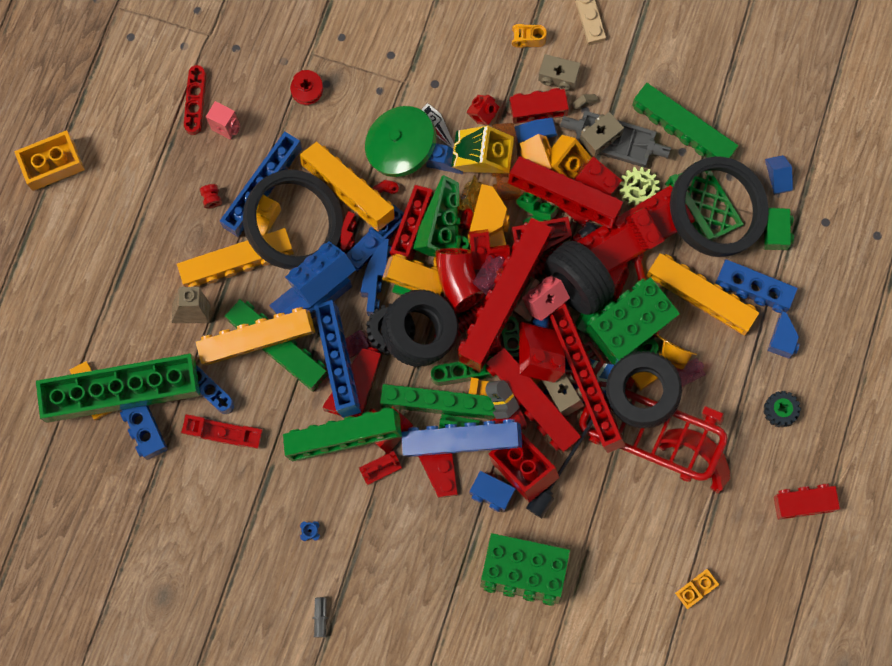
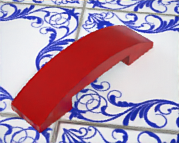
[181,414,262,449]

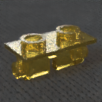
[459,175,482,213]

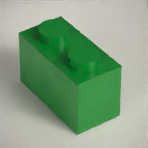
[764,208,794,251]

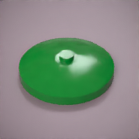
[365,106,436,177]

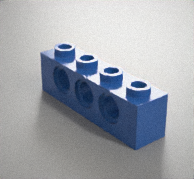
[715,259,798,313]
[120,405,168,460]

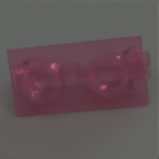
[473,255,504,295]
[676,358,706,386]

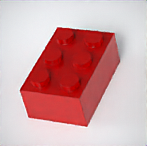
[488,433,559,503]

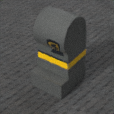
[485,380,520,419]

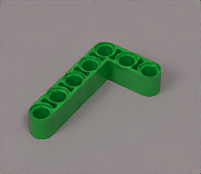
[431,316,519,386]

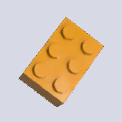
[14,130,85,191]

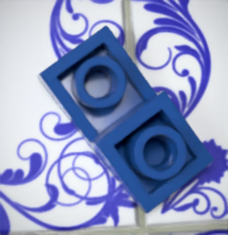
[515,118,557,144]

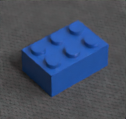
[285,241,356,306]

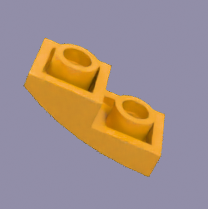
[675,568,720,609]

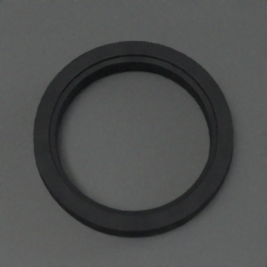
[670,156,769,257]
[243,170,343,270]

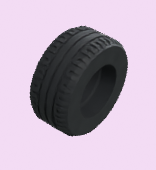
[544,241,615,315]
[381,289,459,367]
[606,351,682,429]

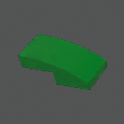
[516,192,558,220]

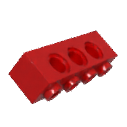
[390,185,434,262]

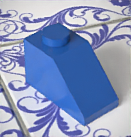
[426,143,463,174]
[767,312,800,359]

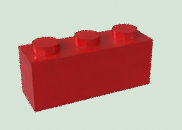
[509,88,569,124]
[773,484,840,520]

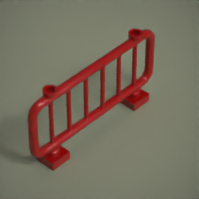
[579,377,728,482]

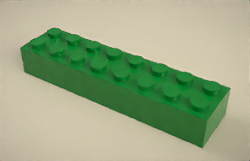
[36,353,200,423]

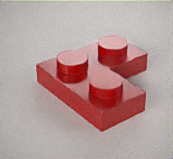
[469,229,510,270]

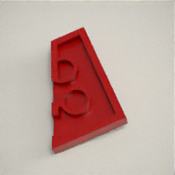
[418,453,458,498]

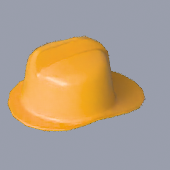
[655,334,698,369]

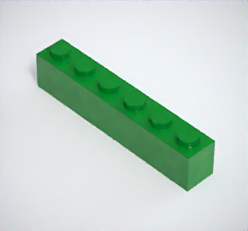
[632,82,739,158]
[225,299,328,392]
[380,384,496,420]
[283,408,402,462]

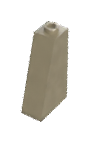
[171,287,211,323]

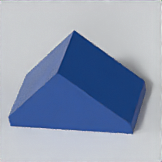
[765,155,793,195]

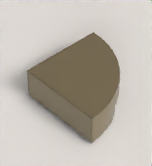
[571,94,598,110]

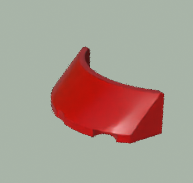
[658,428,730,494]

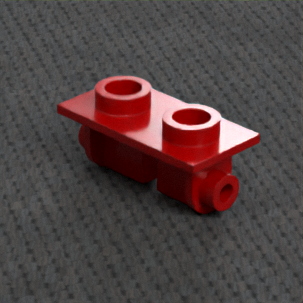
[359,451,402,485]

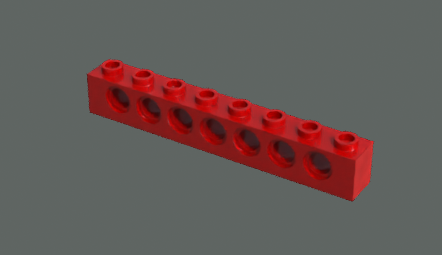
[549,303,626,453]

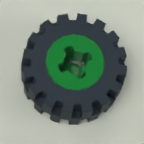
[763,391,801,428]

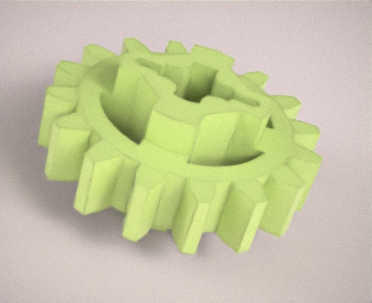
[618,167,660,206]

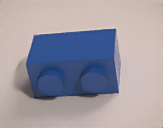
[469,471,515,512]

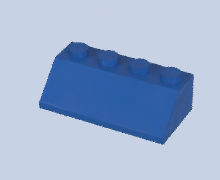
[269,277,352,319]

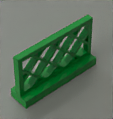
[665,170,744,241]

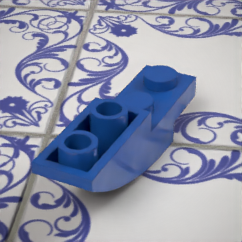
[346,204,404,272]
[361,239,392,316]

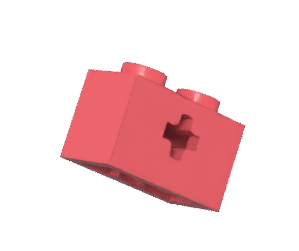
[206,101,240,140]
[522,276,570,321]

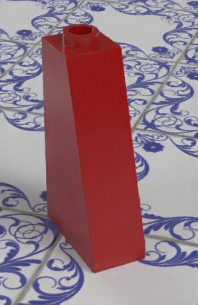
[322,347,382,418]

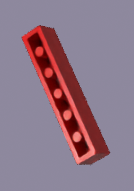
[508,156,623,229]
[486,348,581,452]

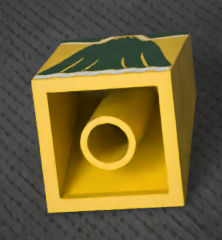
[451,126,514,173]

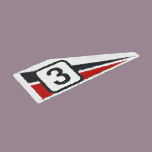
[422,103,454,148]

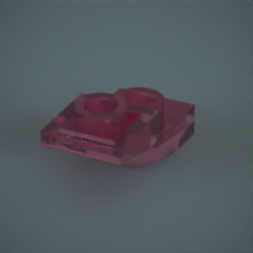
[345,329,371,358]

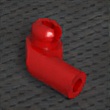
[371,180,399,194]

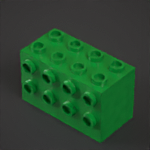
[585,277,680,365]
[480,533,570,606]

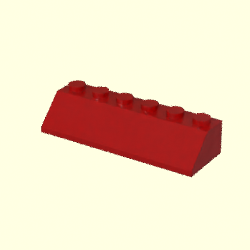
[577,185,695,273]

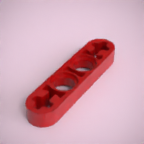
[184,65,206,135]

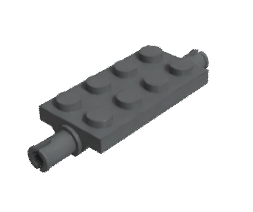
[560,111,671,168]

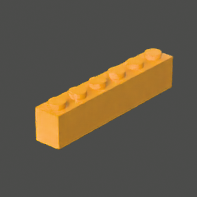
[300,141,394,231]
[177,228,294,287]
[646,253,759,336]
[196,307,316,365]

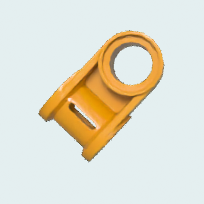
[511,24,547,48]

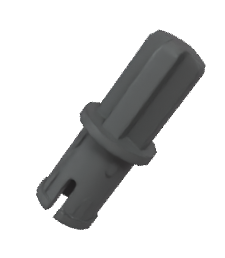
[312,597,328,638]

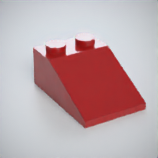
[556,157,622,227]
[519,322,565,383]

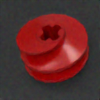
[290,70,324,105]

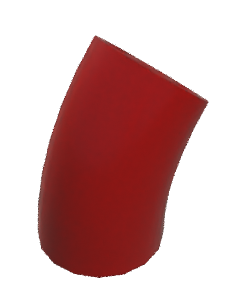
[436,248,485,314]

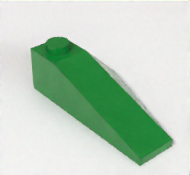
[413,175,461,257]

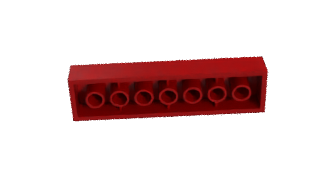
[458,218,552,372]

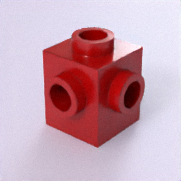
[466,95,500,125]

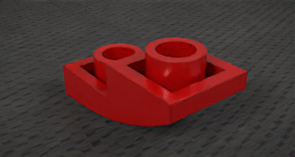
[341,211,357,254]

